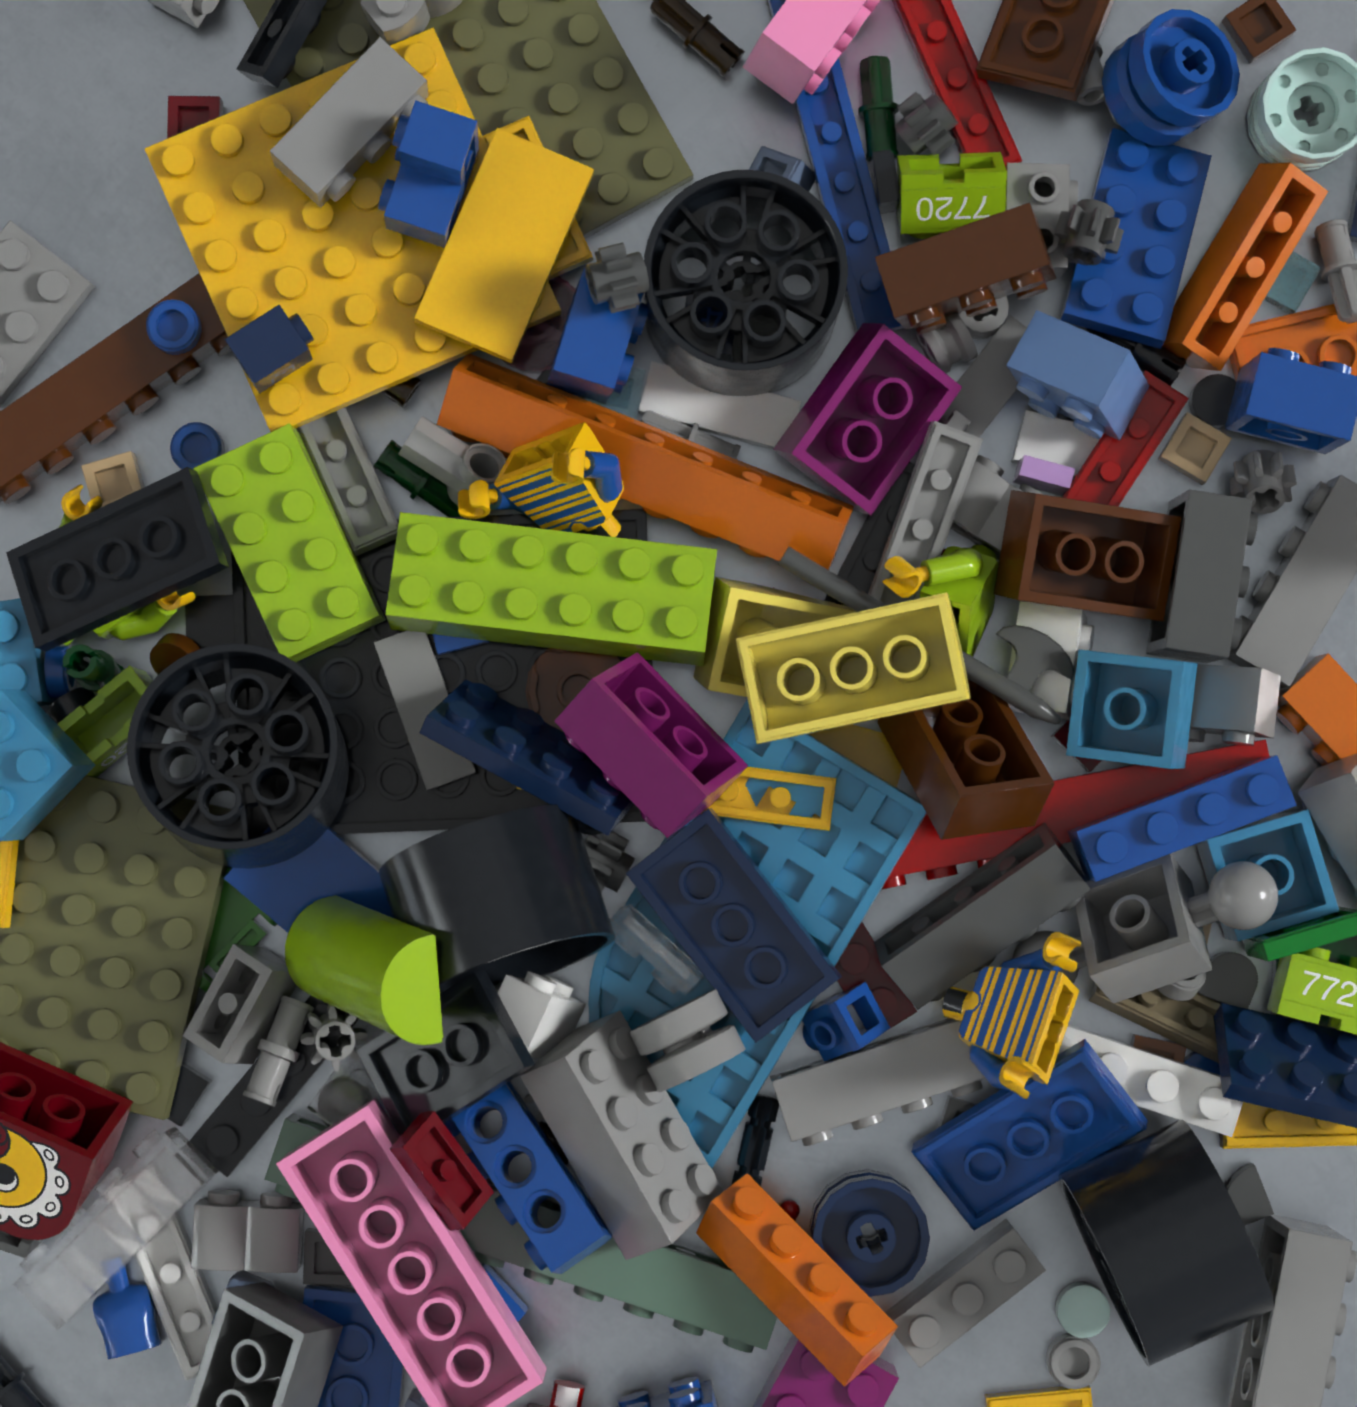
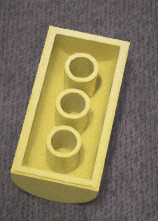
[735,592,970,744]

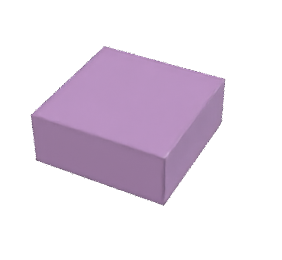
[1013,455,1075,496]

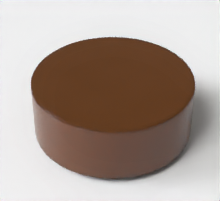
[150,633,200,675]

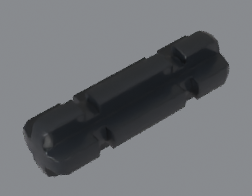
[732,1094,779,1186]

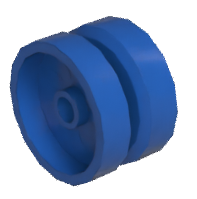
[1102,9,1240,146]

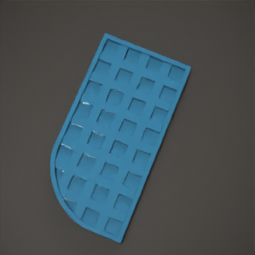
[588,699,927,1168]

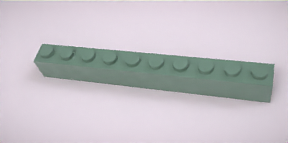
[264,1113,777,1353]

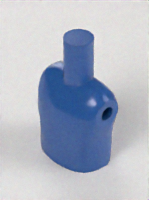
[92,1255,162,1359]

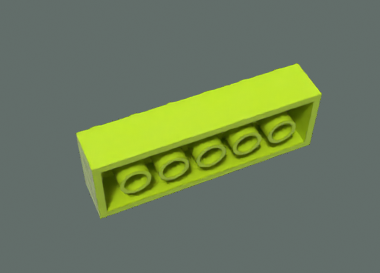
[385,512,717,666]

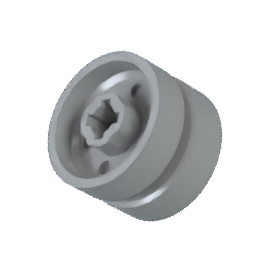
[629,989,746,1093]

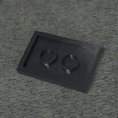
[356,970,535,1136]

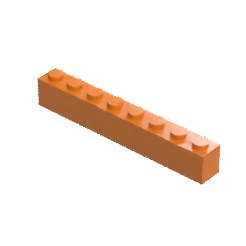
[436,354,855,570]

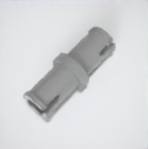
[243,995,314,1107]

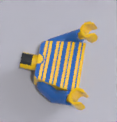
[458,422,624,537]
[942,932,1081,1099]

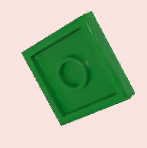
[1242,906,1357,962]

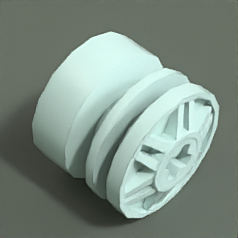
[1247,47,1357,172]

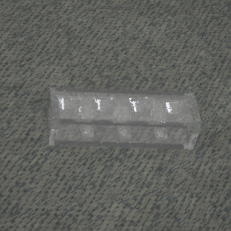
[13,1127,219,1330]

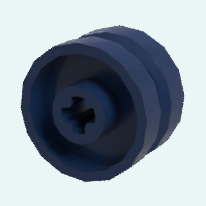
[809,1169,930,1297]

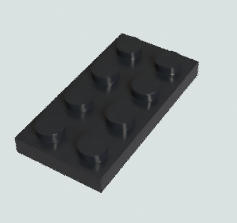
[6,467,229,651]

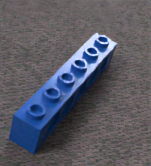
[384,1031,613,1274]

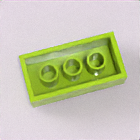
[193,423,386,662]

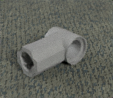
[398,417,506,506]

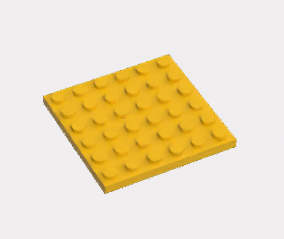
[144,27,561,432]

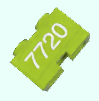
[896,152,1007,239]
[57,665,153,777]
[1266,947,1357,1035]

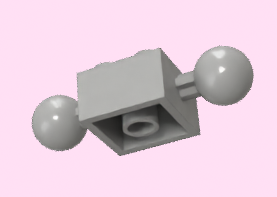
[1012,854,1278,1004]

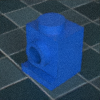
[802,981,890,1062]

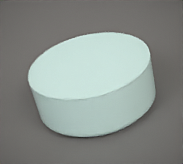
[1055,1282,1110,1338]

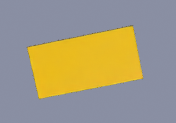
[414,128,594,364]

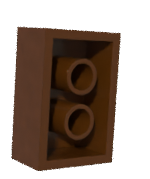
[875,202,1057,334]
[994,490,1182,622]
[877,679,1054,840]

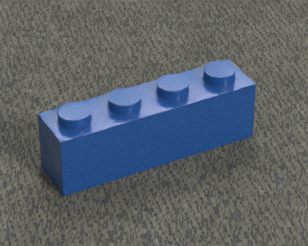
[1067,755,1297,882]

